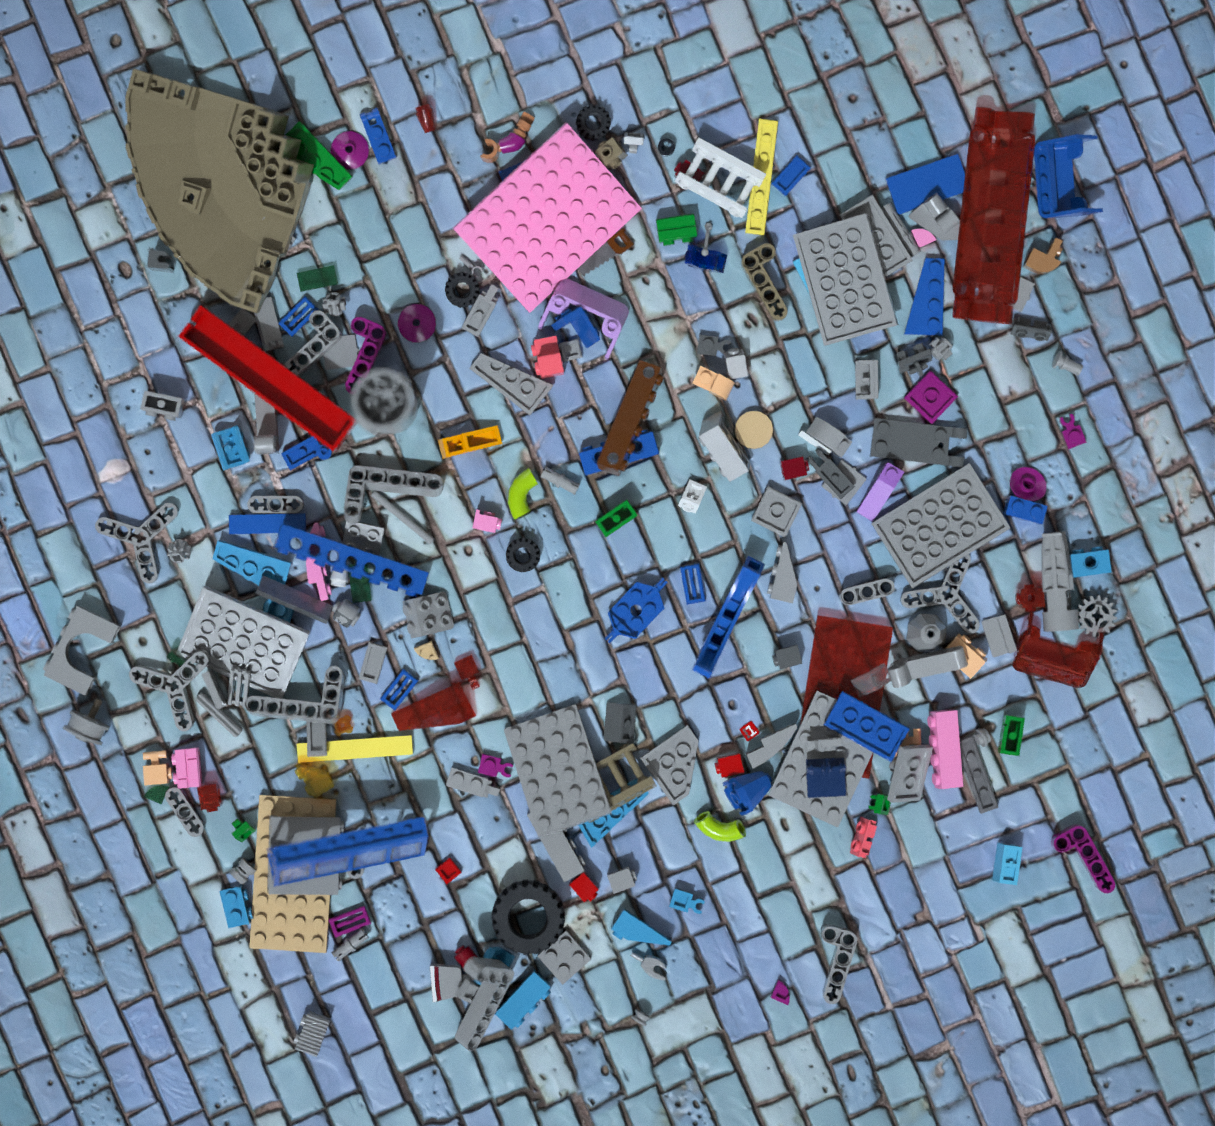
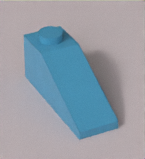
[611,908,672,946]

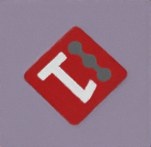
[739,721,760,741]

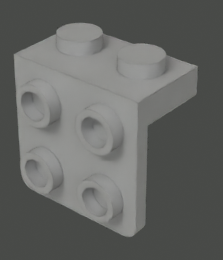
[402,592,454,639]

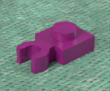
[1059,413,1086,449]
[478,754,513,778]

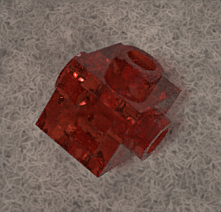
[1015,584,1045,612]

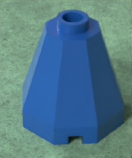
[722,771,772,816]

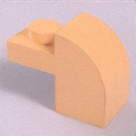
[692,366,735,401]

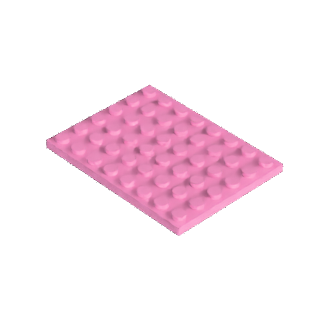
[453,123,642,313]

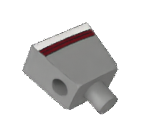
[430,963,474,1002]

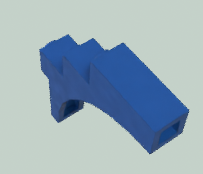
[692,556,765,678]

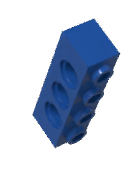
[579,429,659,476]

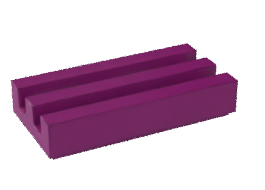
[329,905,371,938]

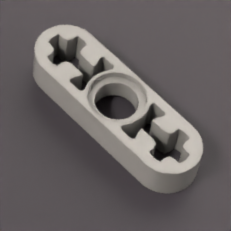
[247,496,304,513]
[165,787,205,837]

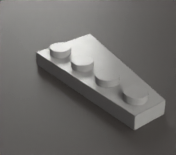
[469,353,554,416]

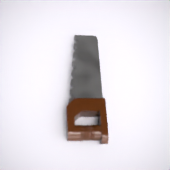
[578,228,634,277]

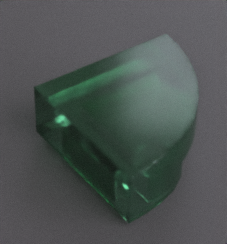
[167,651,186,667]
[144,785,170,805]

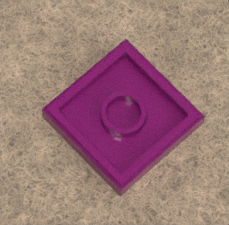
[904,370,958,424]

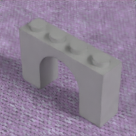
[43,606,121,695]

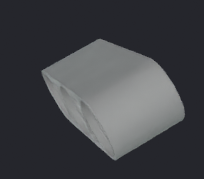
[839,579,895,605]

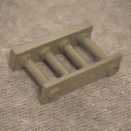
[588,743,656,823]

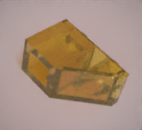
[294,763,336,799]

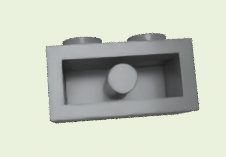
[140,391,185,421]

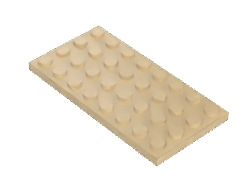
[249,794,337,953]

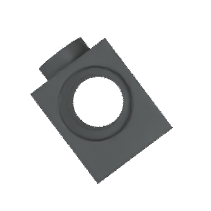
[772,645,802,670]

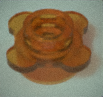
[334,715,353,736]

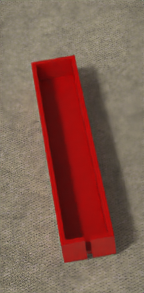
[178,305,357,452]

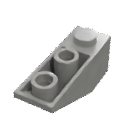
[767,542,797,603]

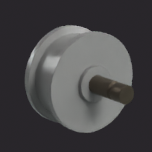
[63,698,110,745]

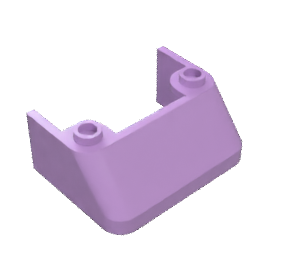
[538,279,629,360]

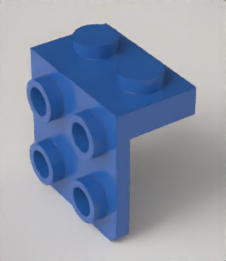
[551,307,600,348]

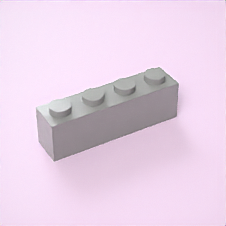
[527,812,586,882]

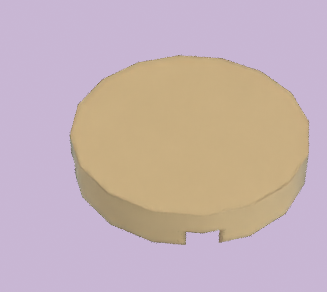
[735,411,773,449]

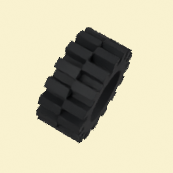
[576,104,611,141]
[445,272,480,308]
[506,538,540,572]

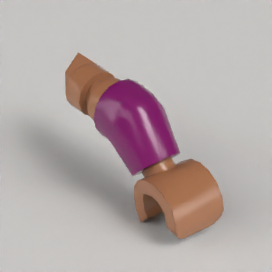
[480,112,535,163]

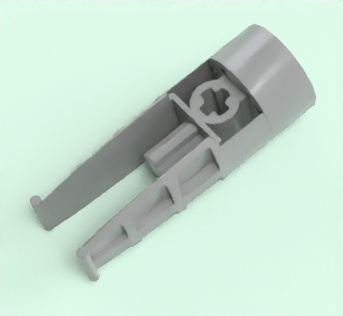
[1042,532,1079,632]

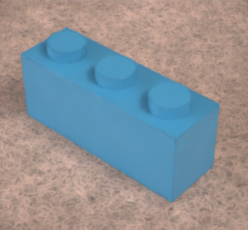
[495,969,551,1030]

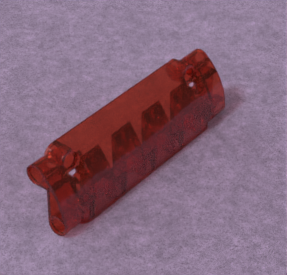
[952,107,1035,324]

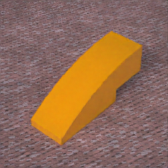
[438,425,502,459]

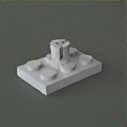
[887,744,933,803]

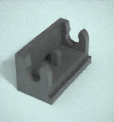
[147,248,174,273]

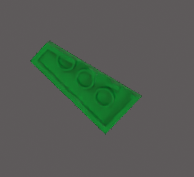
[286,121,353,190]

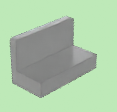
[981,614,1017,657]

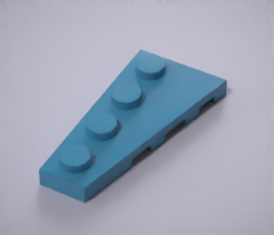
[579,778,649,848]

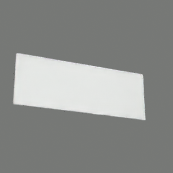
[798,431,831,455]

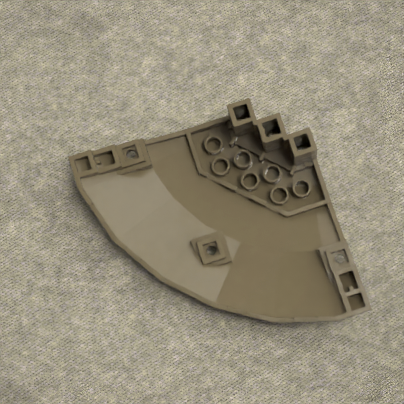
[125,69,314,313]

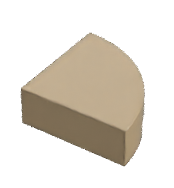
[414,641,439,660]

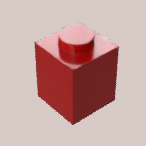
[714,753,744,778]
[569,872,599,902]

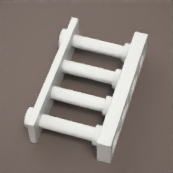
[675,138,766,218]

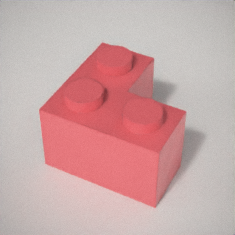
[531,336,564,379]

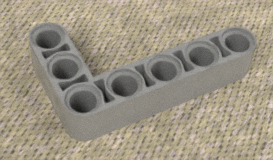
[254,393,279,455]
[344,465,443,524]
[244,666,345,724]
[455,957,514,1051]

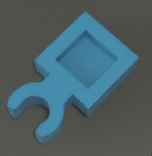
[669,888,705,914]

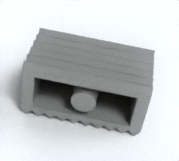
[293,1011,331,1057]

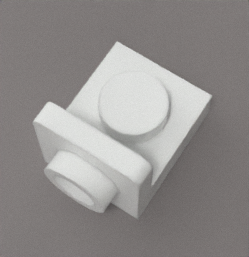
[678,479,707,513]

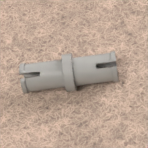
[541,466,580,495]
[331,928,369,961]

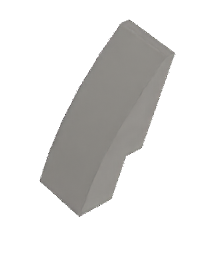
[746,723,797,768]

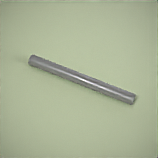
[371,491,435,544]

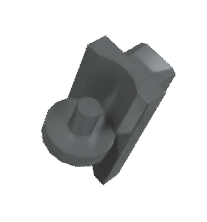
[897,343,932,377]

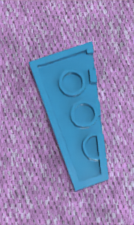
[212,540,292,585]

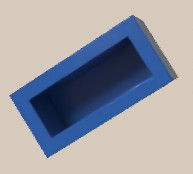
[1003,496,1048,525]

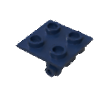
[806,757,846,798]

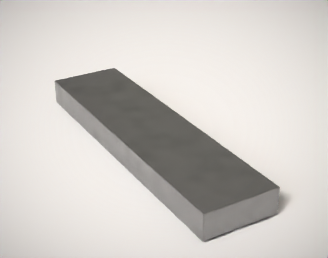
[256,576,333,624]
[960,735,999,814]

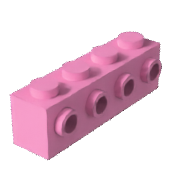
[927,709,963,789]

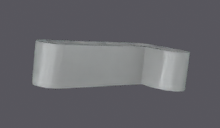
[284,310,342,377]
[888,646,968,688]
[820,924,857,1004]

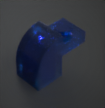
[685,245,727,274]

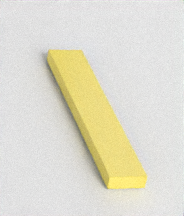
[745,119,778,236]
[297,735,413,763]

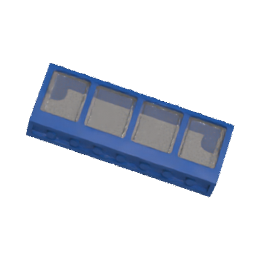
[266,817,428,887]

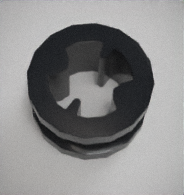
[658,138,675,157]

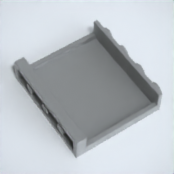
[267,815,344,895]

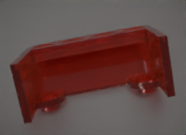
[1012,611,1104,688]

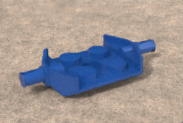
[604,577,668,643]

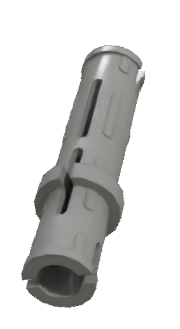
[881,202,921,257]

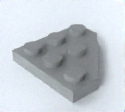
[641,725,699,805]

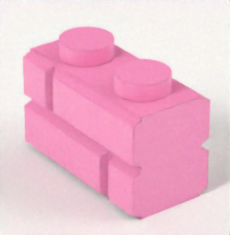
[172,747,203,788]

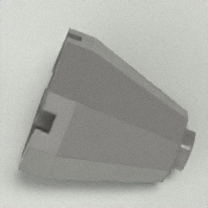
[906,614,947,653]

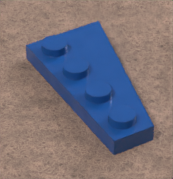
[904,258,944,336]

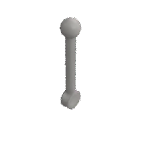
[701,223,713,256]

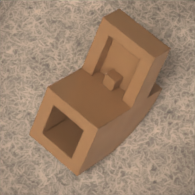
[1023,238,1063,274]

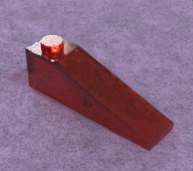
[391,681,476,731]

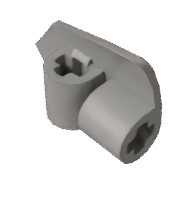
[908,193,965,240]

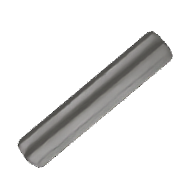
[196,693,242,737]

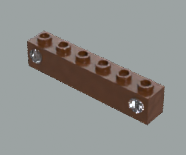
[597,360,664,476]

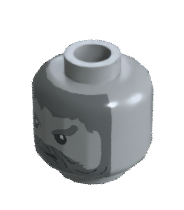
[332,599,361,628]

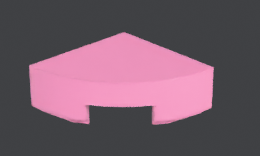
[911,229,936,248]

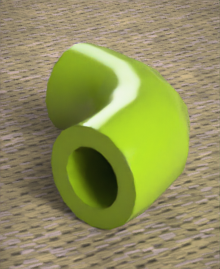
[508,468,538,520]
[694,811,746,842]

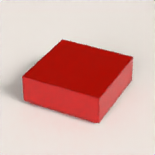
[435,858,462,884]

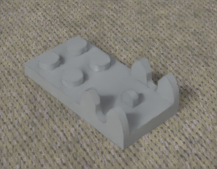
[839,195,913,277]

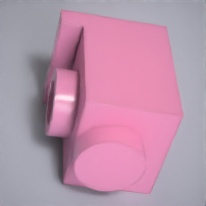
[472,509,502,533]

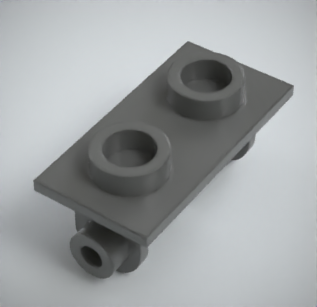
[1010,317,1052,341]

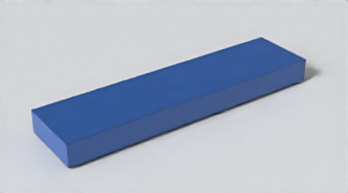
[229,513,306,534]

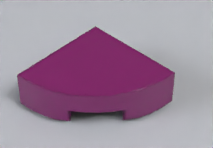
[770,980,790,1005]

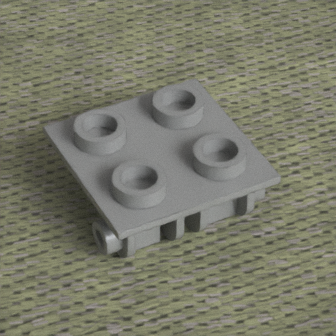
[342,521,385,556]

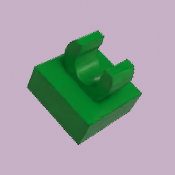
[868,794,891,815]
[231,818,256,842]

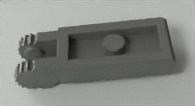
[806,448,855,499]

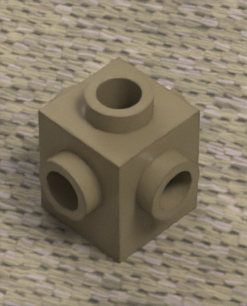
[594,137,628,170]

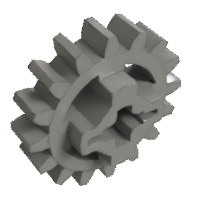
[1077,595,1117,637]

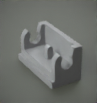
[855,360,878,400]

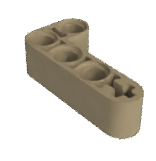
[741,243,788,322]

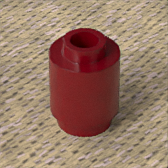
[454,945,479,971]

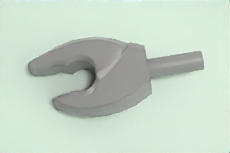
[630,952,666,980]

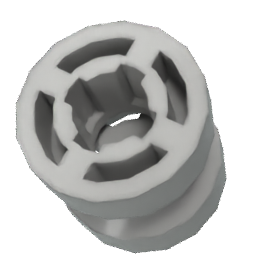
[230,858,257,885]

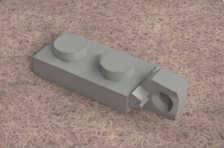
[461,284,499,337]
[446,767,500,798]

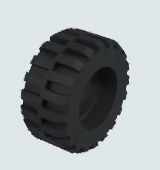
[491,879,565,955]

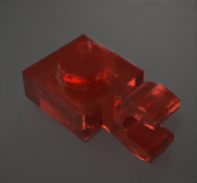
[454,655,480,690]

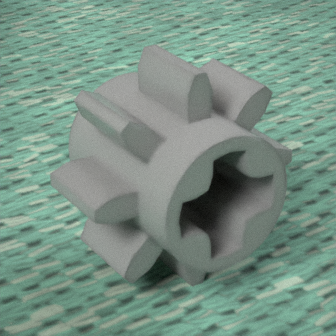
[322,292,346,316]
[929,337,953,361]
[167,539,191,563]

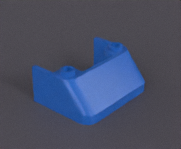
[1034,134,1103,218]

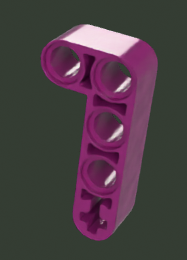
[345,317,387,395]
[1051,824,1115,894]

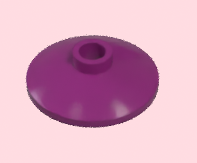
[331,131,369,170]
[398,304,436,343]
[1010,467,1047,502]

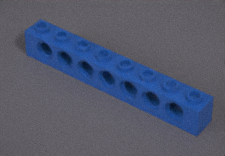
[274,524,429,598]

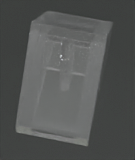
[850,663,891,698]

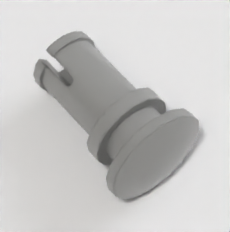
[1052,350,1083,376]

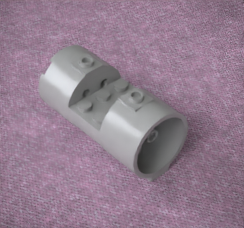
[352,370,418,437]

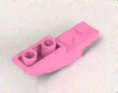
[306,523,332,601]

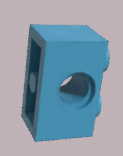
[1069,546,1112,578]

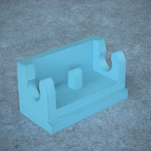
[992,842,1023,885]

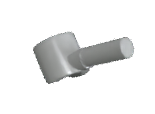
[459,256,483,277]

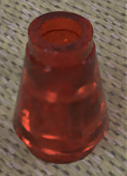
[415,104,436,133]

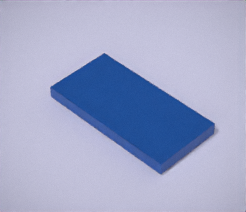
[885,154,970,215]
[823,691,910,762]

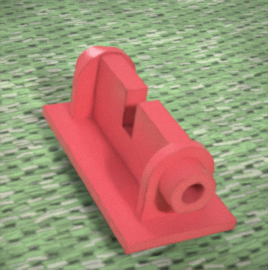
[850,817,877,858]

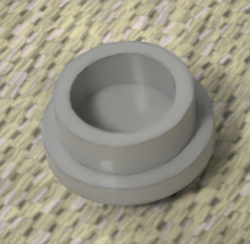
[974,728,991,747]

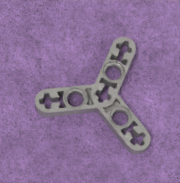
[95,503,179,583]
[900,554,980,634]
[129,650,211,731]

